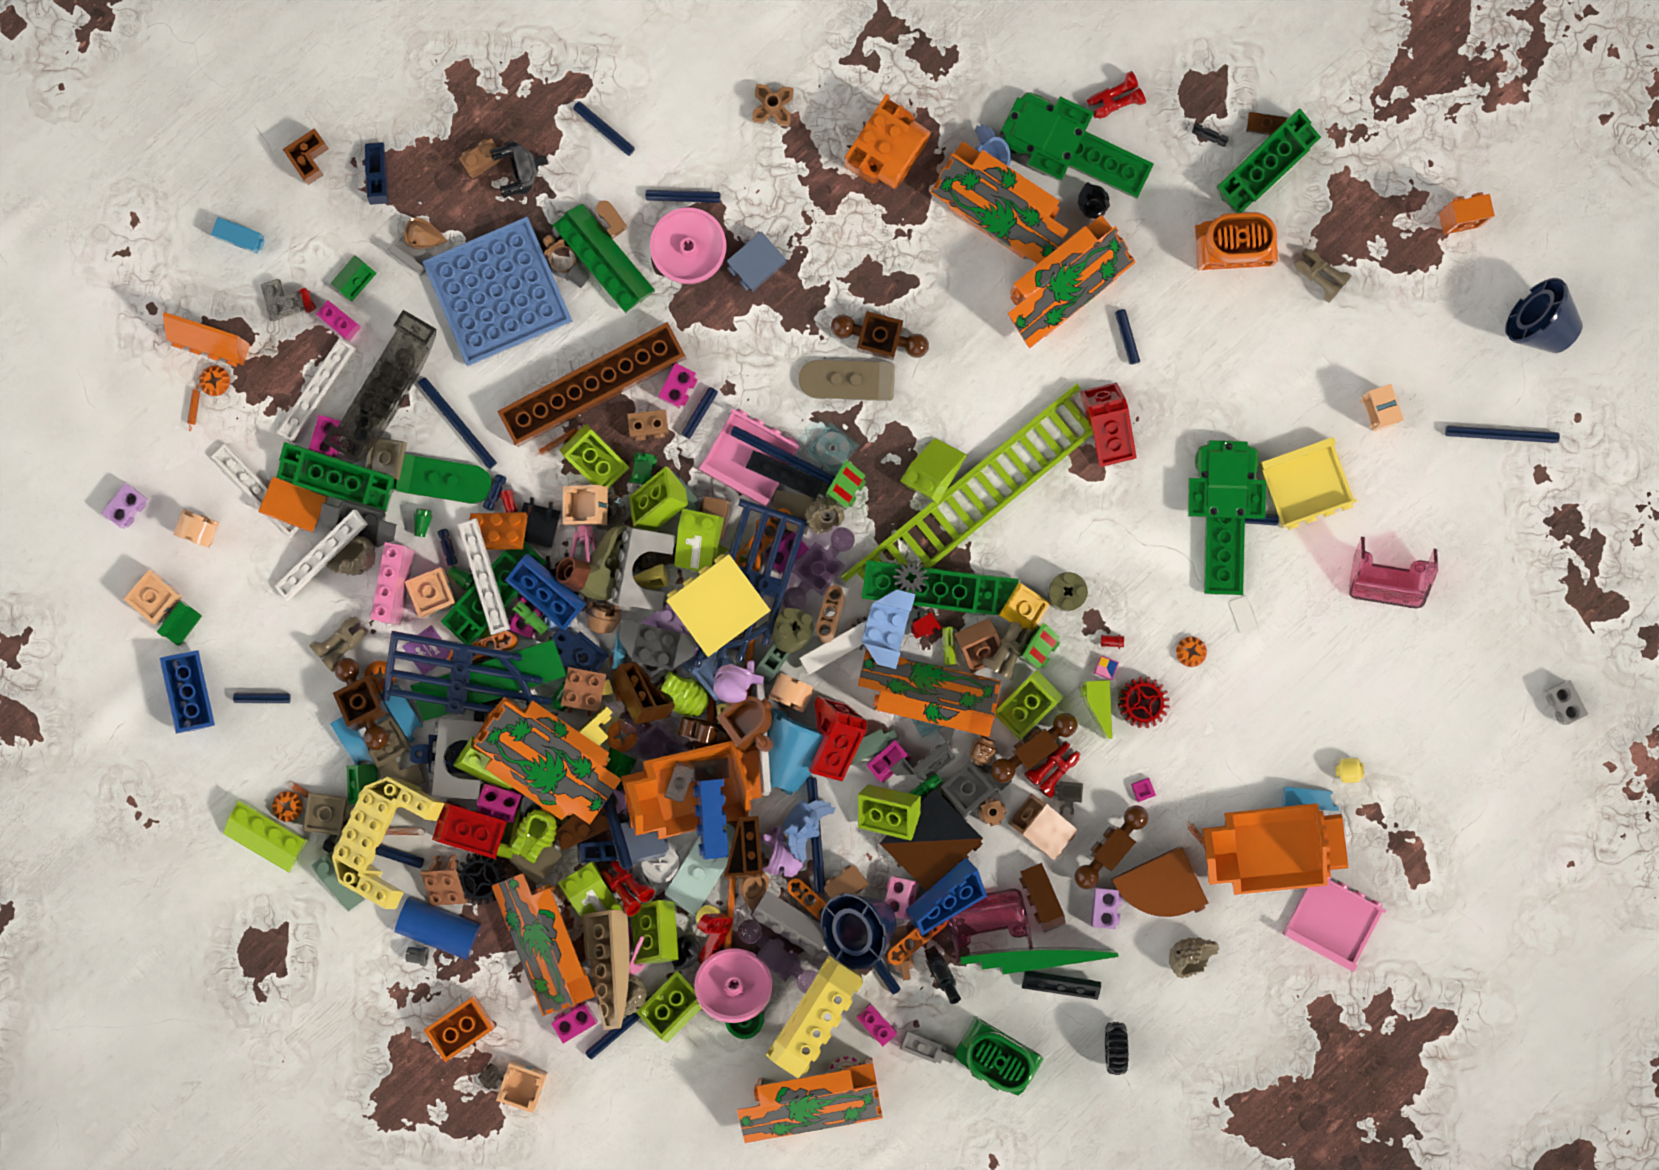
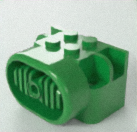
[953,1016,1044,1096]

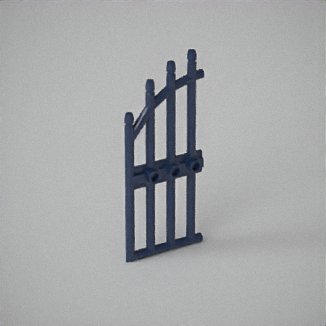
[694,498,807,668]
[382,631,552,715]

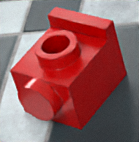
[910,612,941,639]

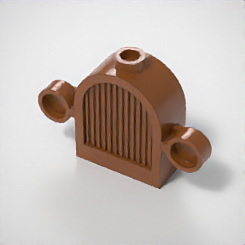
[716,696,773,752]

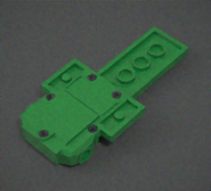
[1000,92,1154,199]
[1188,440,1266,595]

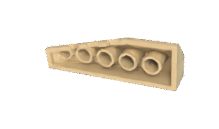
[583,910,629,1030]

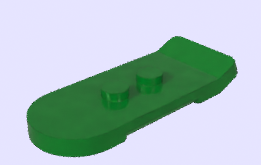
[394,454,492,504]

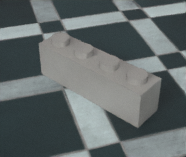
[751,891,825,957]

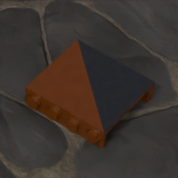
[879,789,983,891]

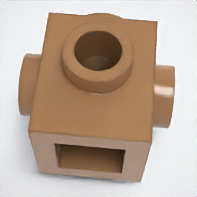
[978,797,1007,827]

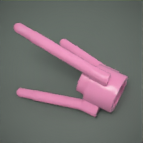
[569,525,596,563]
[629,934,646,976]

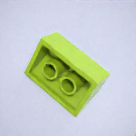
[629,466,688,531]
[453,736,512,790]
[858,784,920,840]
[631,900,678,964]
[636,971,702,1043]

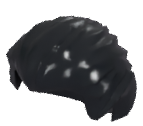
[1077,182,1110,219]
[671,934,700,970]

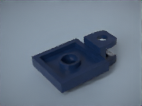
[550,628,610,672]
[410,735,468,773]

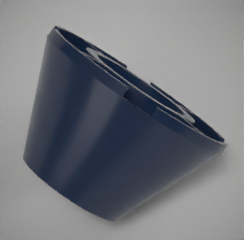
[1505,278,1583,353]
[820,893,897,970]

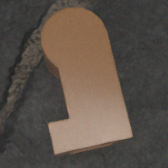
[596,200,628,239]

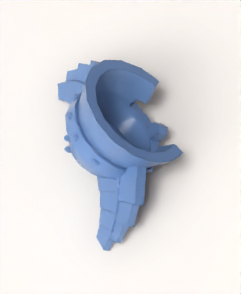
[975,124,1011,167]
[780,800,836,863]

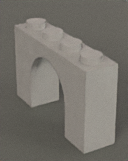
[611,526,676,611]
[429,718,484,800]

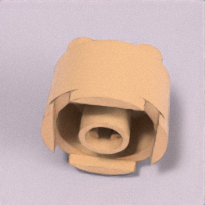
[173,509,219,547]
[768,673,814,713]

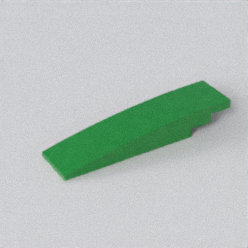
[861,560,1019,615]
[410,639,566,721]
[959,947,1119,975]

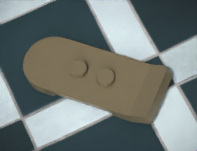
[799,360,895,401]

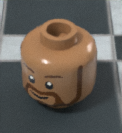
[969,736,997,766]

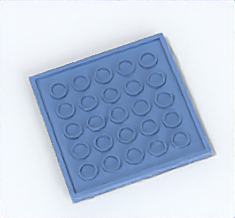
[422,217,573,367]

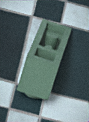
[754,643,791,684]
[311,853,364,911]

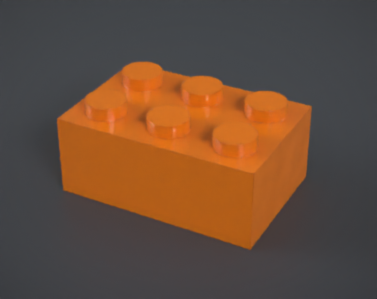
[1439,192,1495,235]
[424,995,496,1062]

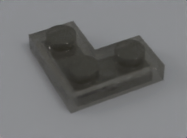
[261,279,305,321]

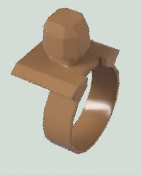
[543,235,576,273]

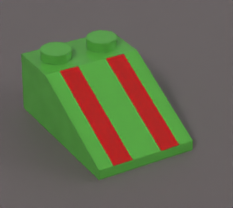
[826,460,867,510]
[1019,623,1060,670]

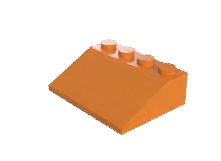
[163,312,250,367]

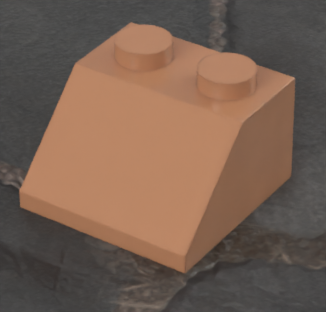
[954,618,1006,674]

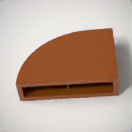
[1111,846,1209,917]

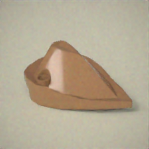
[404,217,448,249]
[738,870,769,911]

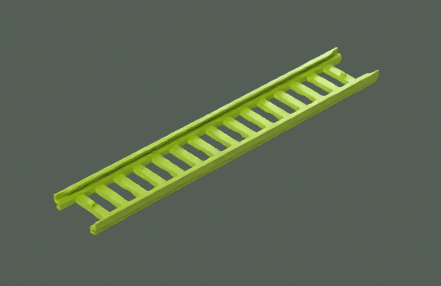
[841,383,1093,611]

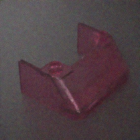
[1349,537,1438,609]
[948,888,1033,963]

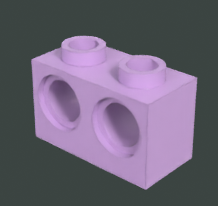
[101,483,148,529]
[1091,887,1122,929]

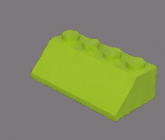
[223,800,309,873]

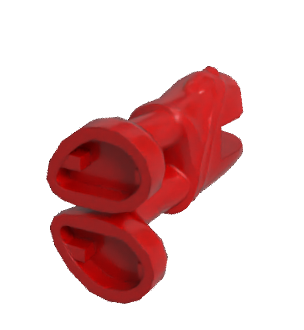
[1086,71,1146,119]
[1024,740,1081,799]
[601,860,655,916]

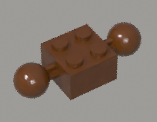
[831,311,929,360]
[333,658,389,750]
[991,713,1078,783]
[1074,805,1149,890]

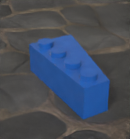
[692,779,728,860]
[906,857,987,935]

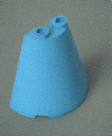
[767,707,824,795]

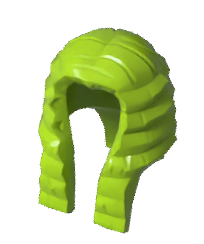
[657,670,709,717]
[510,809,557,864]

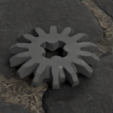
[893,560,928,594]

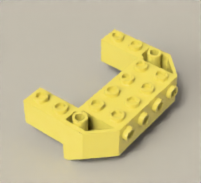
[332,777,445,909]
[766,956,863,1079]

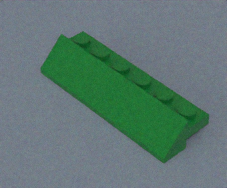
[1216,108,1321,213]
[552,203,655,314]
[276,442,394,512]
[440,541,547,645]

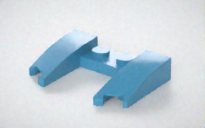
[330,684,423,765]
[1282,787,1339,811]

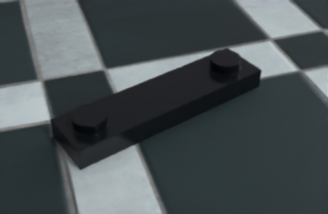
[746,450,823,499]
[1021,971,1101,1000]

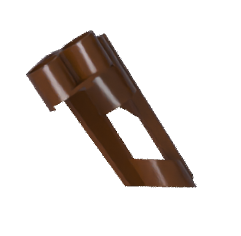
[678,717,737,749]

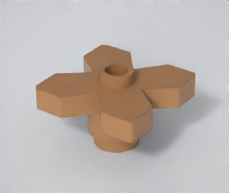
[752,84,794,127]

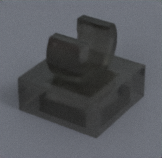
[478,1063,504,1090]

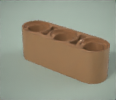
[816,585,845,643]

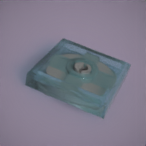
[806,422,860,476]

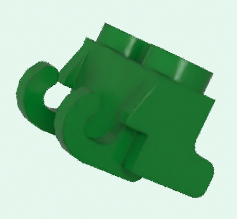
[629,452,657,485]

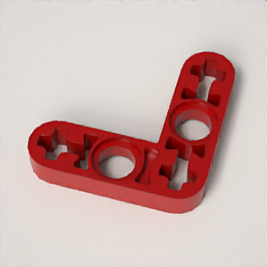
[697,913,733,964]

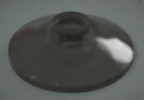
[596,493,626,531]

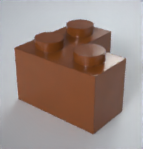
[283,128,329,185]

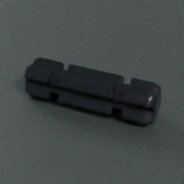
[1192,123,1229,147]

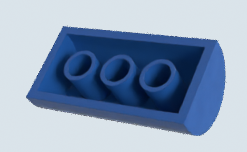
[505,553,587,630]
[159,650,215,734]
[395,896,481,960]

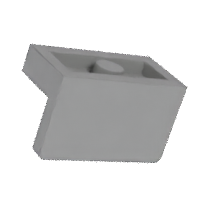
[388,235,433,275]

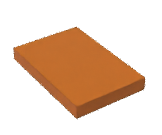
[258,477,327,533]

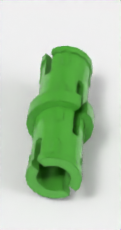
[513,601,549,635]

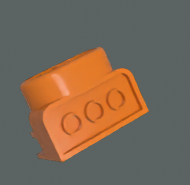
[844,93,931,189]
[1195,212,1278,271]

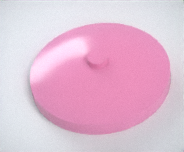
[650,207,727,284]
[694,949,773,1023]

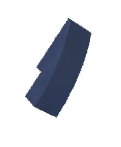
[365,142,389,205]
[577,840,618,863]

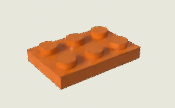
[469,512,528,550]

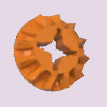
[199,366,230,396]
[1176,636,1207,667]
[364,661,395,691]
[607,721,638,751]
[271,791,303,822]

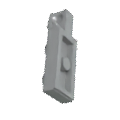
[900,1030,954,1064]

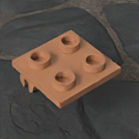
[561,667,606,717]
[420,855,466,905]

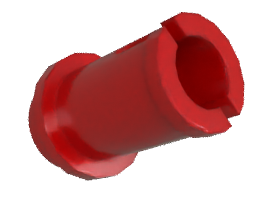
[296,288,317,313]
[500,489,518,513]
[1101,634,1124,649]

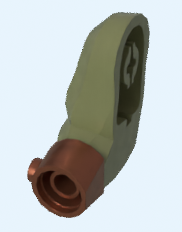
[556,524,633,601]

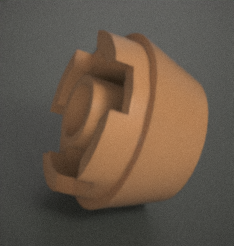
[585,600,622,634]

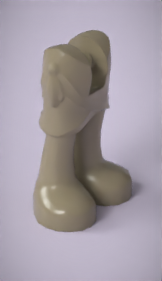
[1293,248,1352,303]
[309,616,369,672]
[981,621,1032,680]

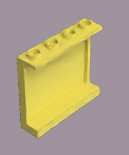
[1259,437,1357,530]
[665,554,771,657]

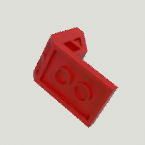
[1080,382,1137,467]
[809,696,867,782]
[432,801,507,859]

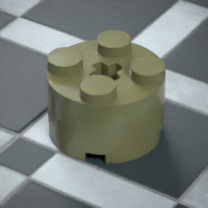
[1048,572,1088,612]
[771,608,814,653]

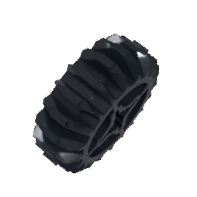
[456,853,507,905]
[1105,1022,1129,1075]

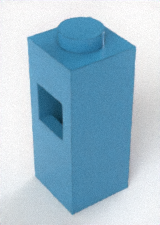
[211,217,265,254]

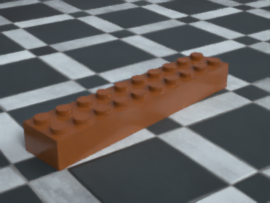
[497,322,687,447]

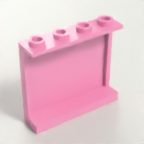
[699,408,800,507]
[370,542,415,626]
[1282,877,1387,972]

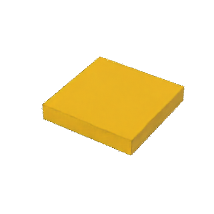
[999,583,1050,635]

